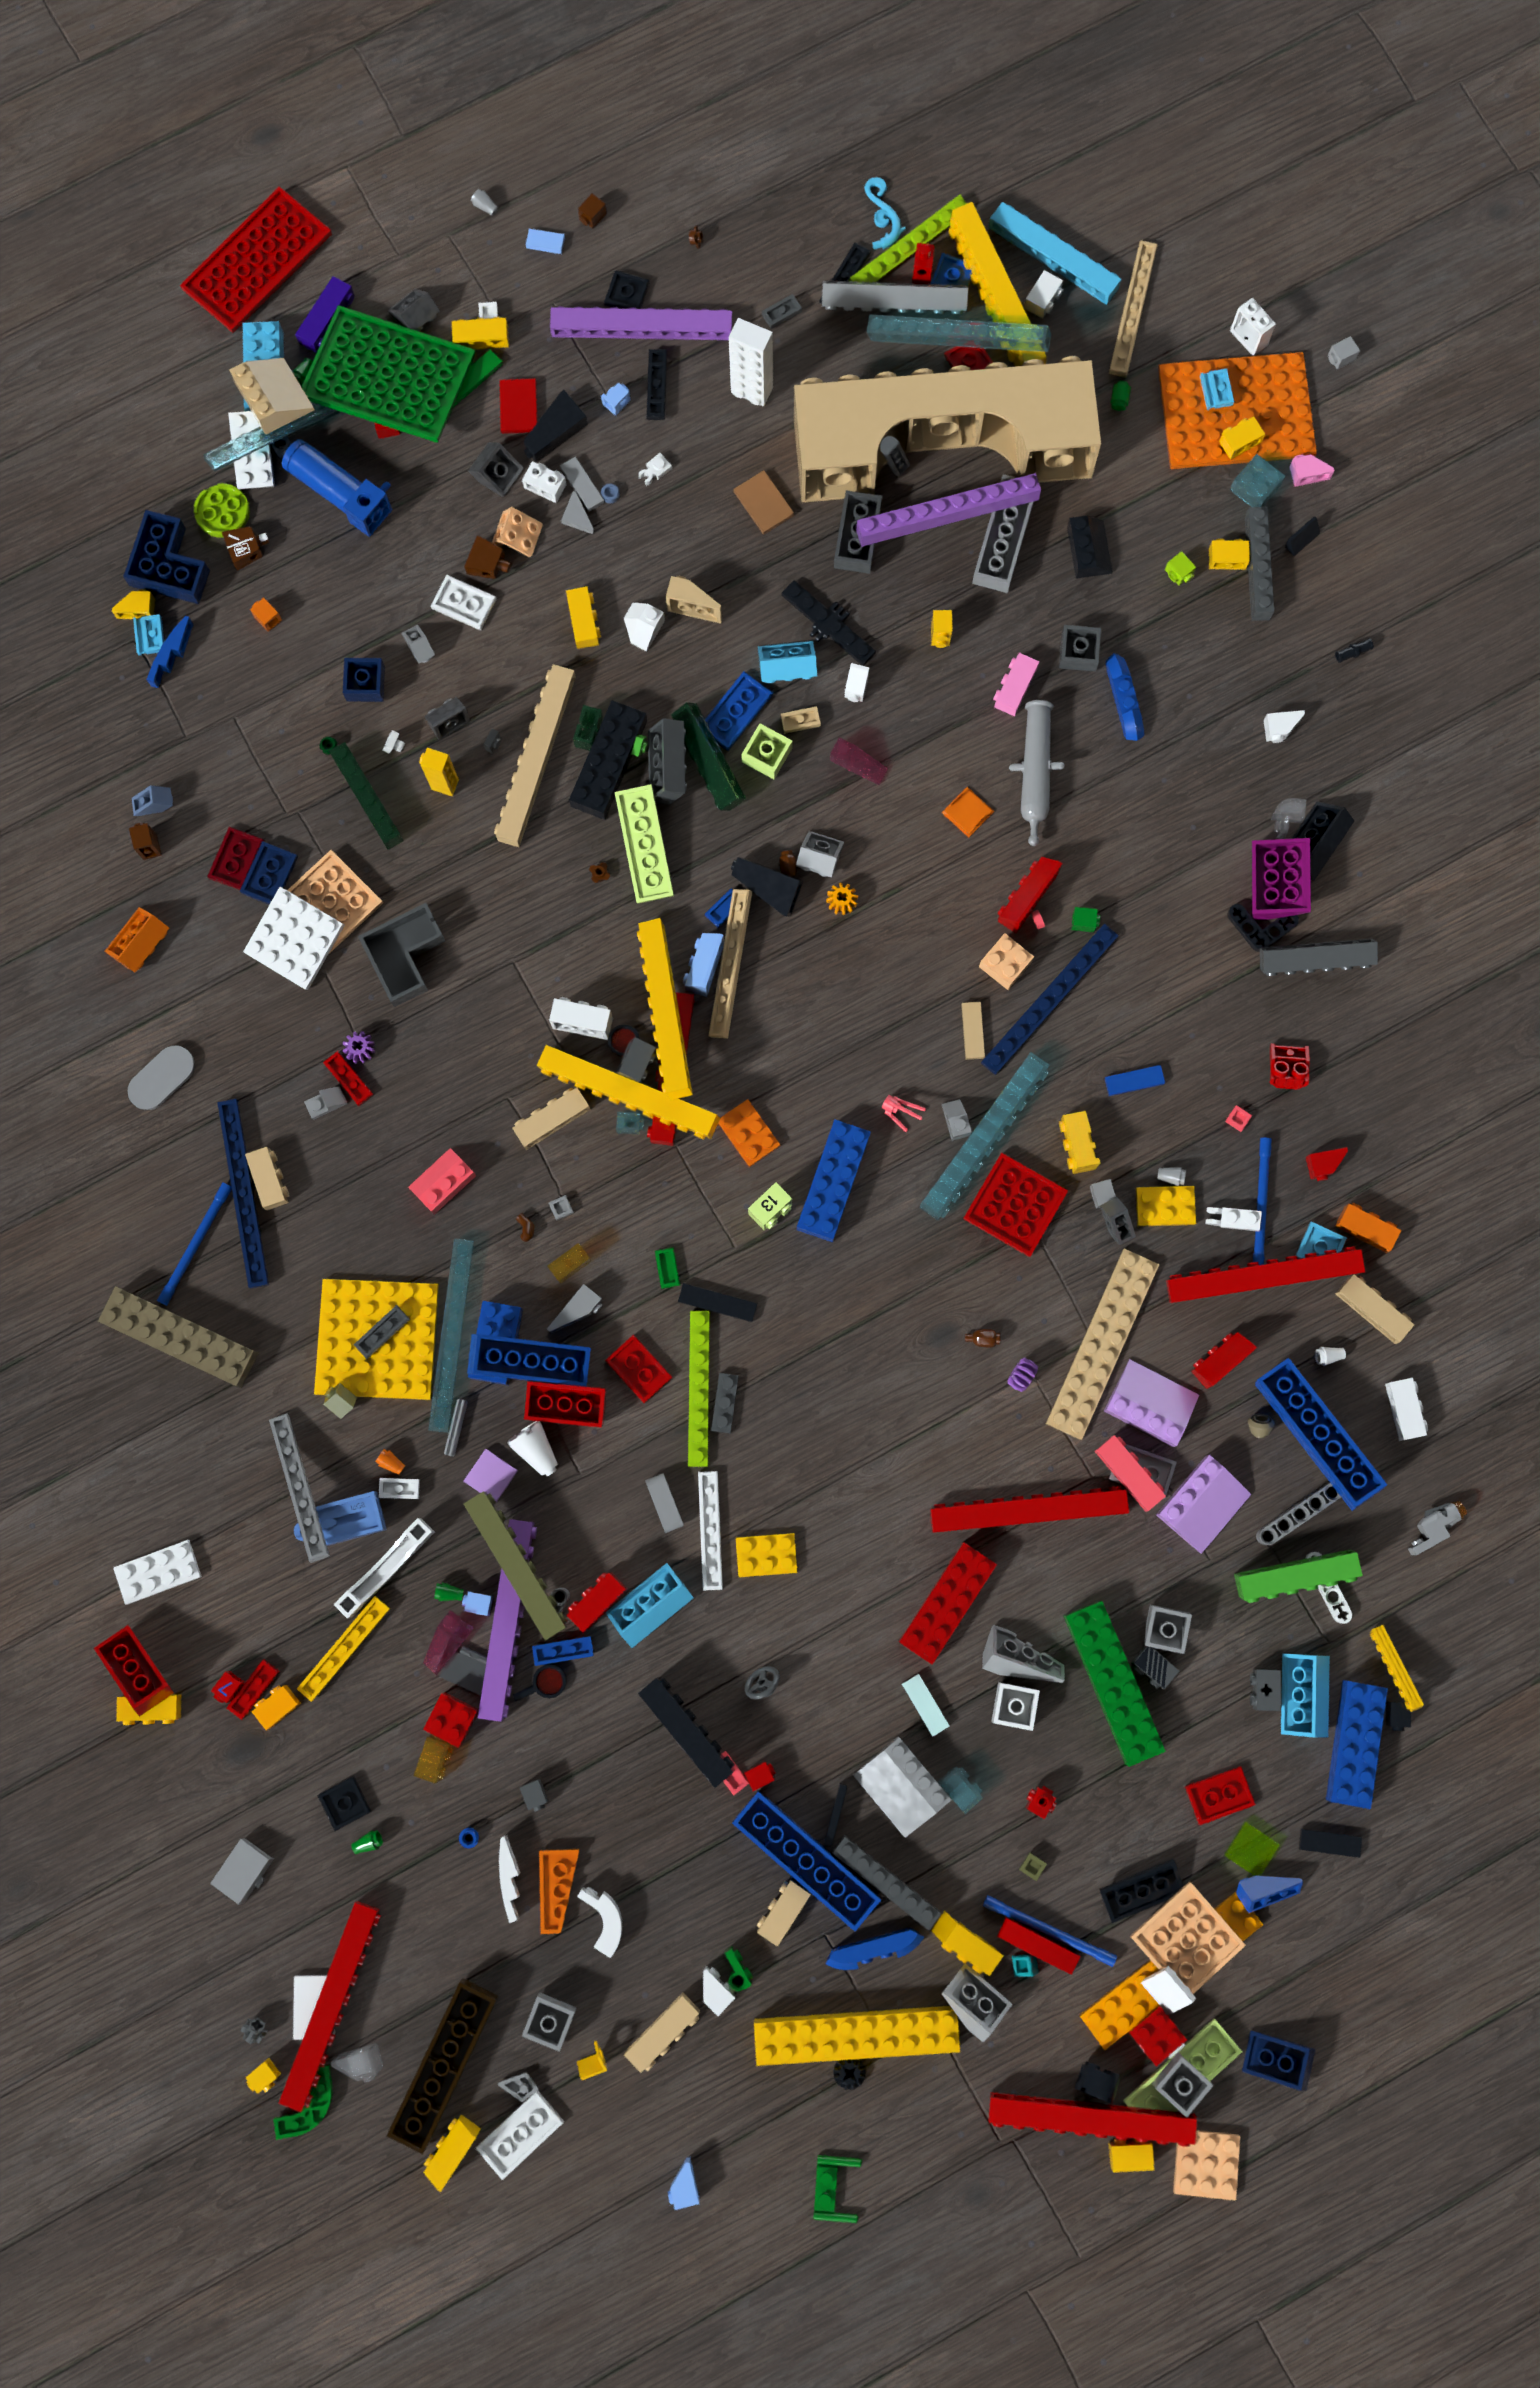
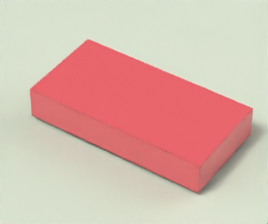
[722,1751,749,1795]

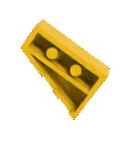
[1059,1111,1100,1174]
[931,1911,1003,1976]

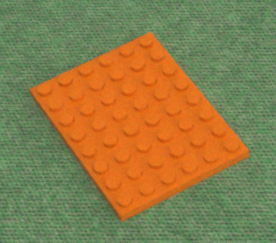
[1158,352,1317,469]

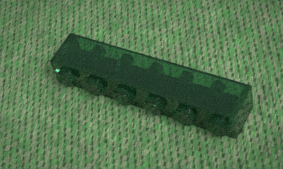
[671,702,746,811]
[329,742,404,850]

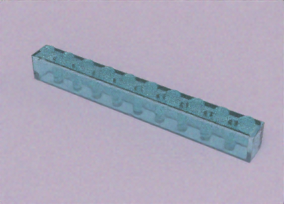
[866,315,1051,352]
[919,1052,1049,1221]

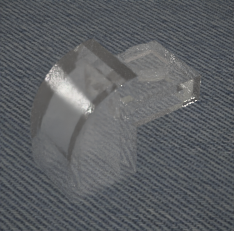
[1271,798,1306,839]

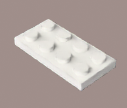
[228,411,275,489]
[113,1540,202,1605]

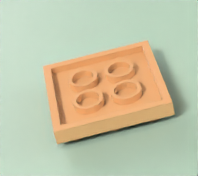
[1173,2130,1240,2201]

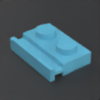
[1200,369,1234,410]
[133,614,164,655]

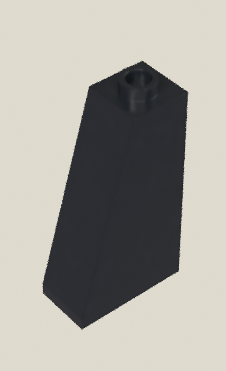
[523,390,588,463]
[731,857,804,917]

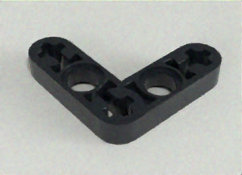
[1227,904,1299,952]

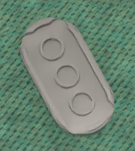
[128,1046,195,1110]

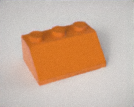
[104,907,169,973]

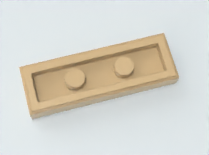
[961,1002,985,1060]

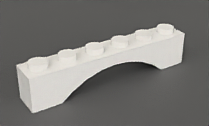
[334,1518,435,1619]

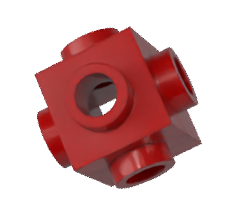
[1025,1786,1057,1820]

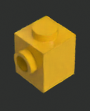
[245,2058,281,2094]

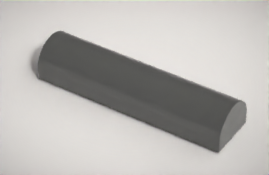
[880,436,910,478]

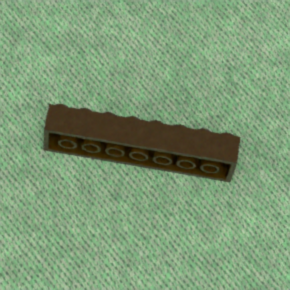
[386,1978,499,2155]

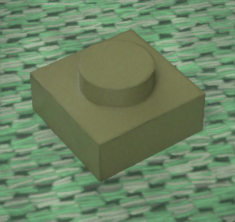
[1019,1852,1047,1881]

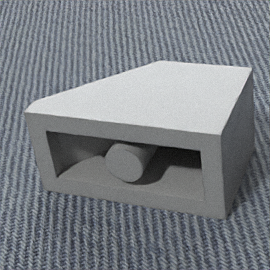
[402,625,435,663]
[942,1099,972,1141]

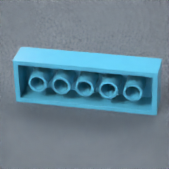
[243,321,285,434]

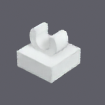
[382,730,405,754]

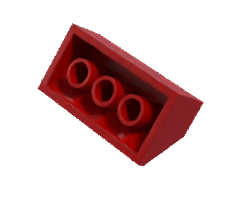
[997,857,1063,934]
[524,1381,606,1428]

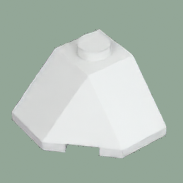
[624,603,665,652]

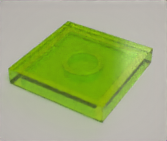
[1224,1821,1280,1876]

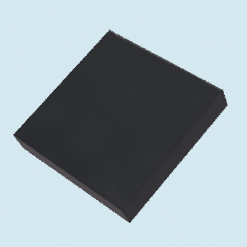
[604,270,650,309]
[317,1776,372,1831]

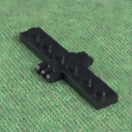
[782,580,876,666]

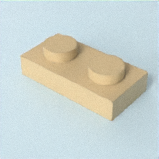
[780,706,821,734]

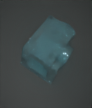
[616,1112,644,1134]

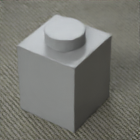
[1328,336,1360,369]
[1090,1179,1116,1209]

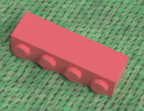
[1094,1435,1166,1512]

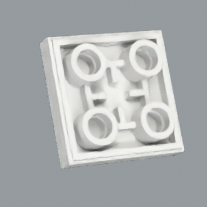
[1141,1966,1196,2015]

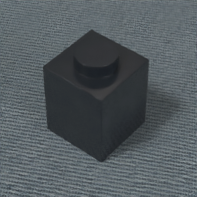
[1386,1701,1411,1731]

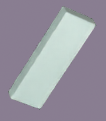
[902,1674,949,1736]

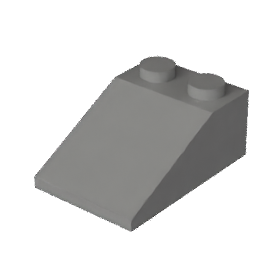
[942,1963,1013,2042]

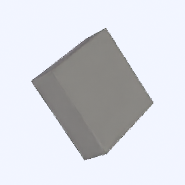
[549,1195,574,1221]

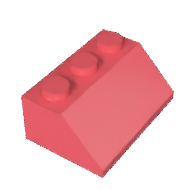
[408,1148,476,1215]

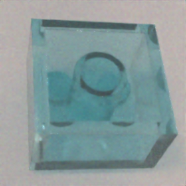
[1230,454,1285,507]

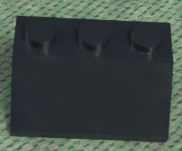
[1067,515,1113,579]

